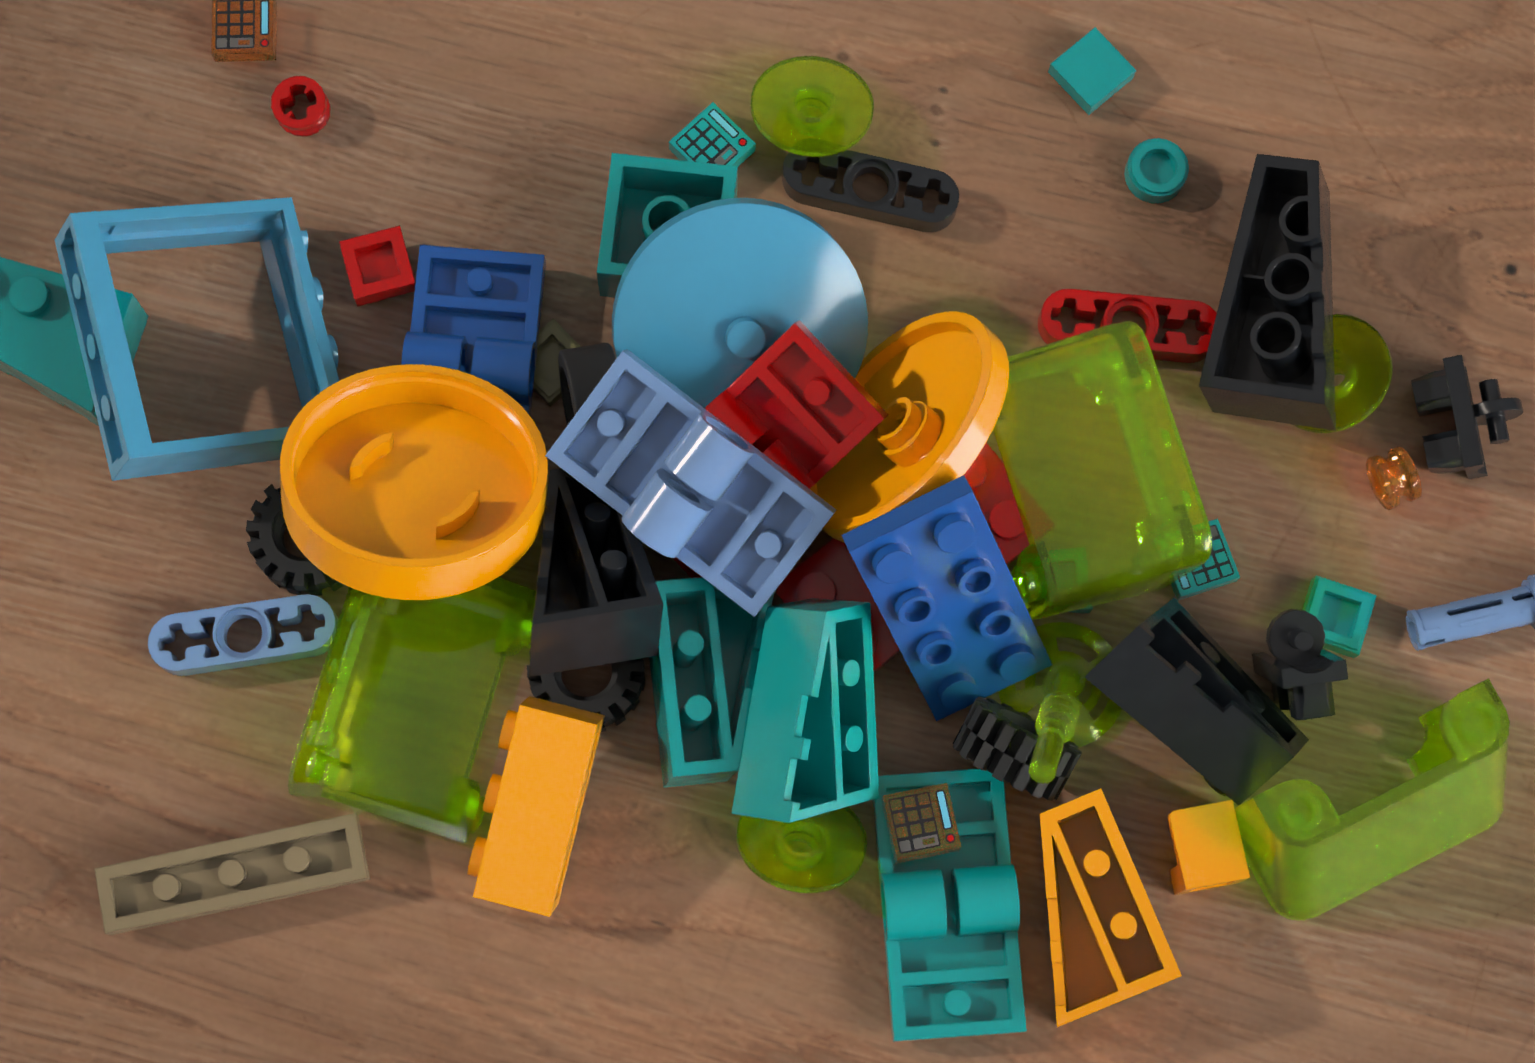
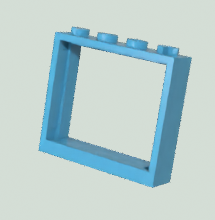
[55,197,339,481]

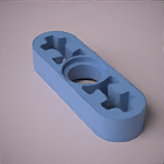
[148,594,340,676]

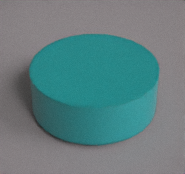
[1124,138,1189,204]

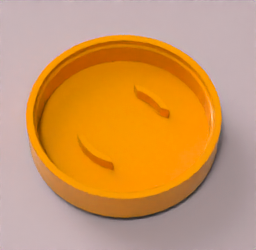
[280,364,548,600]

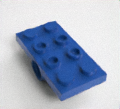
[401,245,546,417]
[842,475,1053,721]

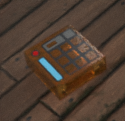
[211,0,277,62]
[882,783,962,864]

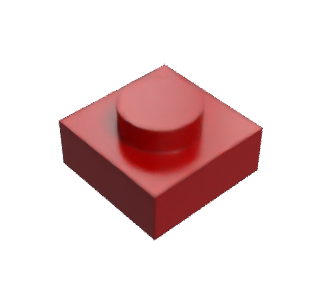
[339,225,416,307]

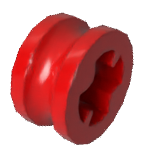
[271,76,331,136]

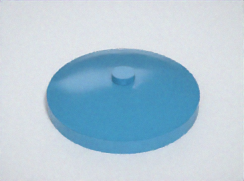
[612,198,868,408]

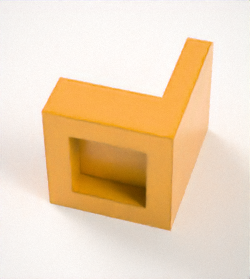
[1168,800,1250,895]

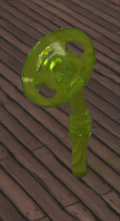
[998,622,1122,784]

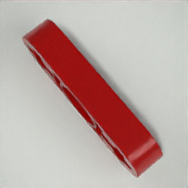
[1037,289,1217,363]

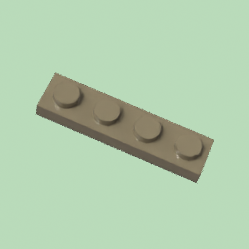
[94,813,370,935]

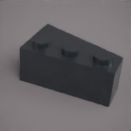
[1084,598,1309,806]

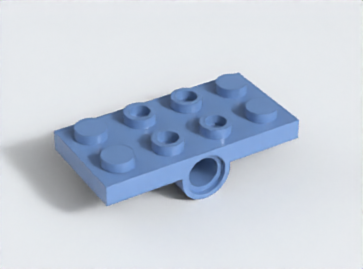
[545,349,837,617]

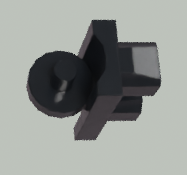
[1411,355,1523,479]
[1252,609,1348,720]

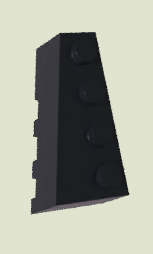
[1199,154,1336,431]

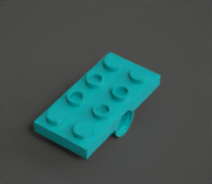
[873,769,1027,1042]

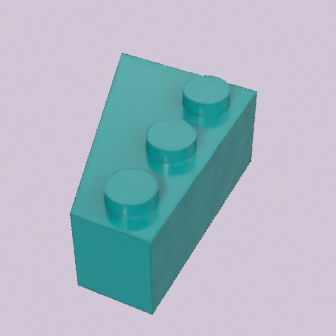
[649,577,774,788]
[731,598,879,823]

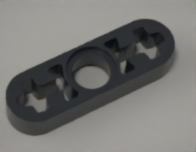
[782,142,959,232]

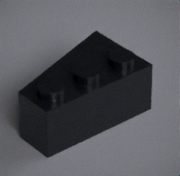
[529,468,663,677]

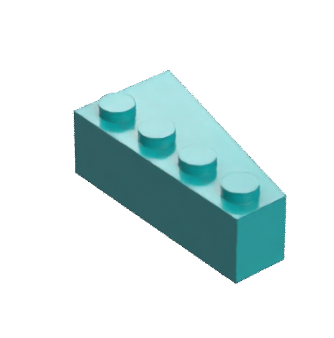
[0,257,149,426]

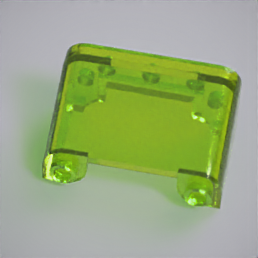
[993,321,1212,620]
[288,577,536,844]
[1235,678,1510,921]

